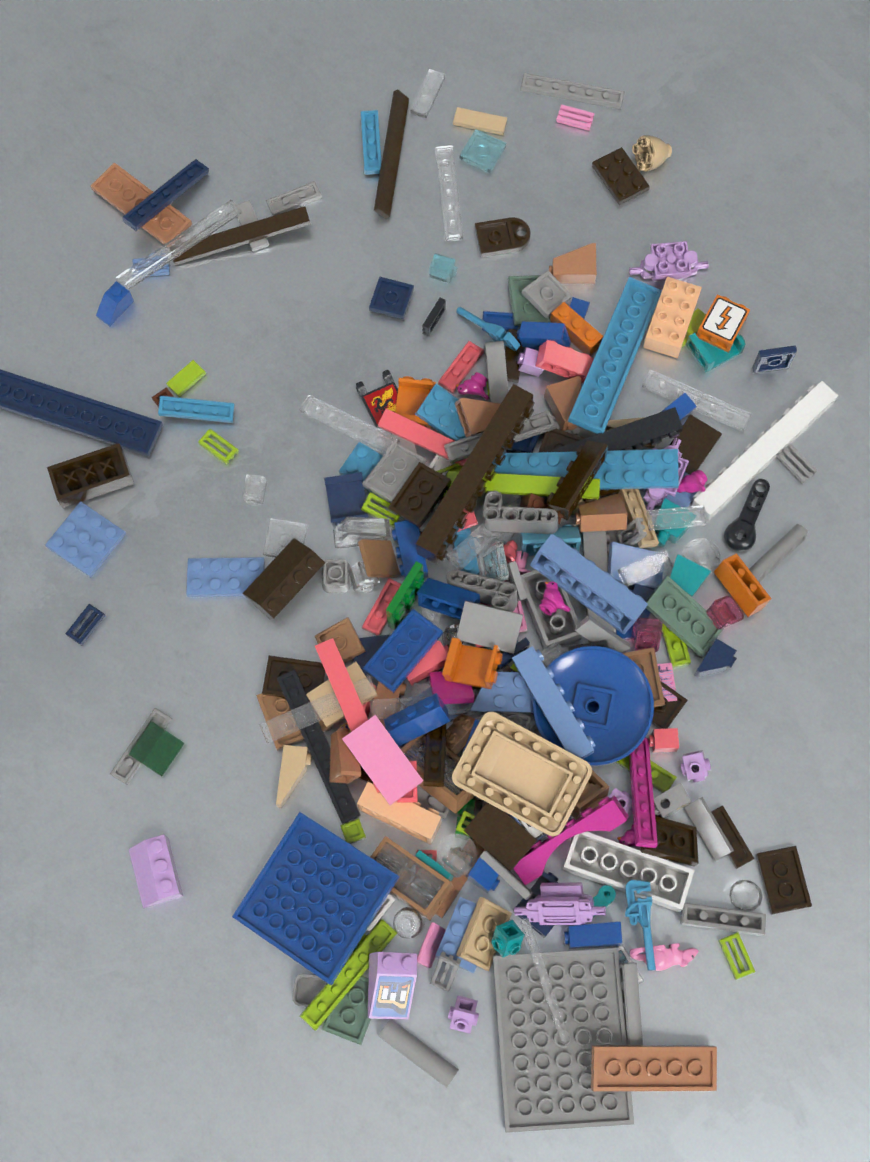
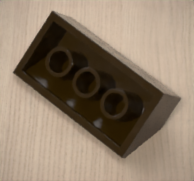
[547,440,608,521]
[242,538,325,620]

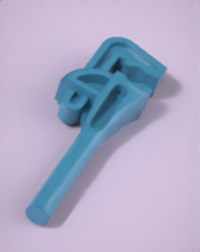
[456,307,520,351]
[625,879,656,970]

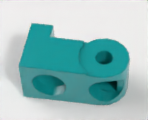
[593,885,616,918]

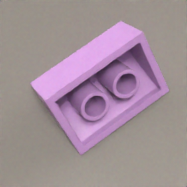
[129,834,183,908]

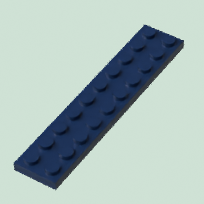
[0,369,163,457]

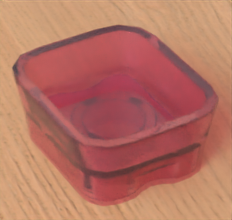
[706,596,744,630]
[631,618,663,652]

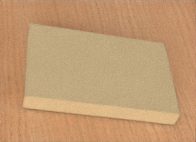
[306,662,378,728]
[456,897,512,971]

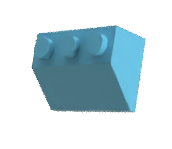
[520,525,581,557]

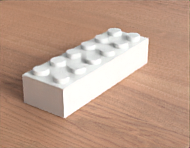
[562,832,694,912]

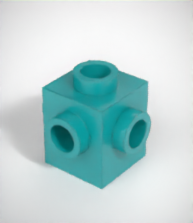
[491,920,525,958]

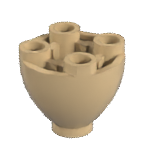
[632,135,672,172]

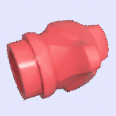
[503,540,518,564]

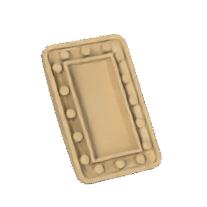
[452,712,592,836]

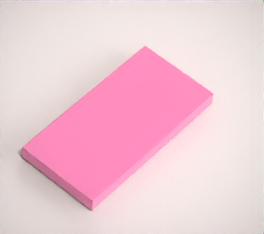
[342,715,423,806]

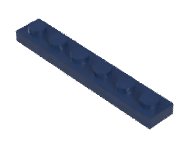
[122,159,209,231]

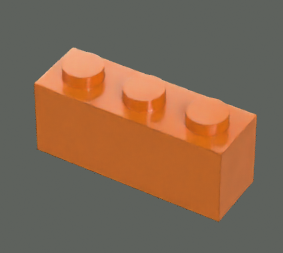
[550,302,604,357]
[714,553,772,617]

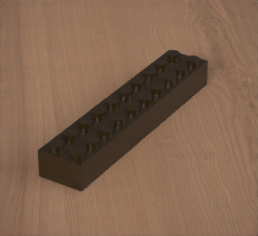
[416,384,535,565]

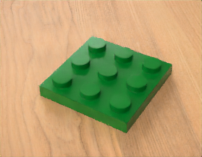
[386,561,425,630]

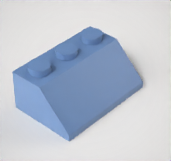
[436,897,477,974]

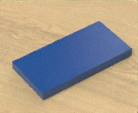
[363,609,443,693]

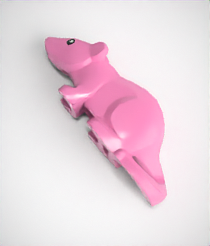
[629,943,699,971]

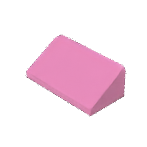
[417,923,446,968]

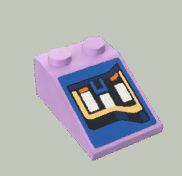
[368,952,417,1019]

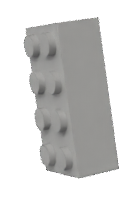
[520,570,582,652]

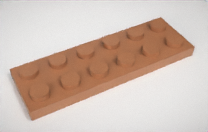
[91,163,192,248]
[591,1045,717,1091]

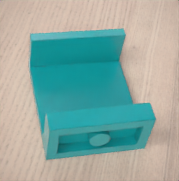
[686,333,746,372]

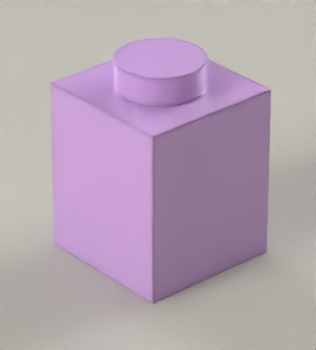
[517,348,544,377]

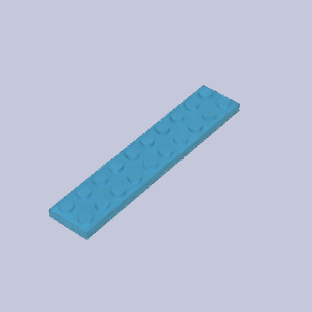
[568,277,662,434]
[495,449,679,490]

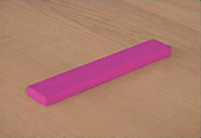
[629,738,658,848]

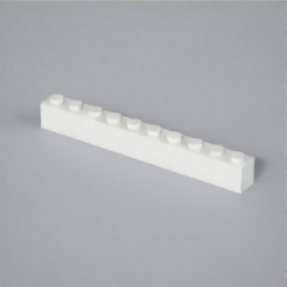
[691,381,838,522]

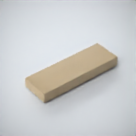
[453,107,507,135]

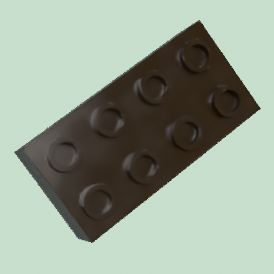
[47,443,134,508]

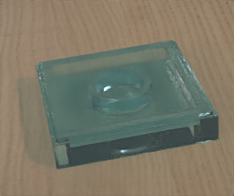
[459,129,506,173]

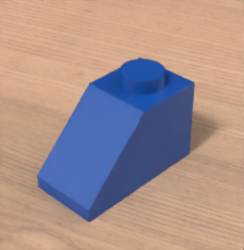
[96,281,134,326]
[468,857,500,893]

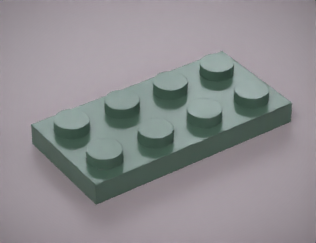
[646,576,725,657]

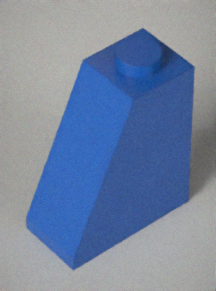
[517,321,571,351]
[564,922,622,949]

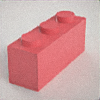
[536,340,594,384]

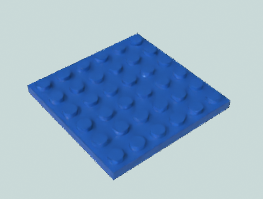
[232,812,400,985]

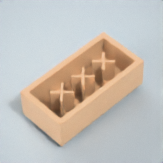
[643,277,702,358]
[357,782,442,845]

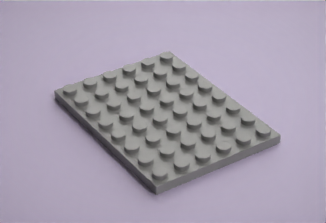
[493,948,634,1133]

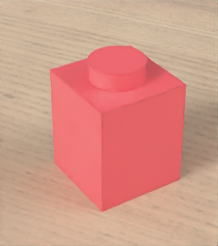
[648,728,679,753]

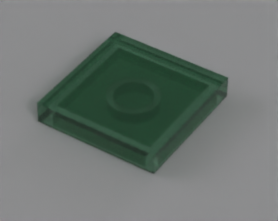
[128,721,184,777]

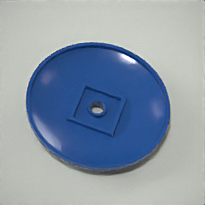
[533,646,654,766]

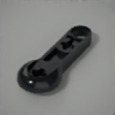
[724,479,770,551]

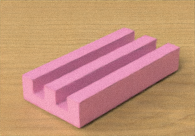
[556,104,594,131]

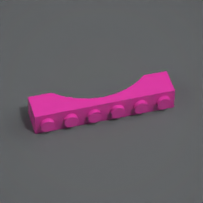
[513,795,629,885]

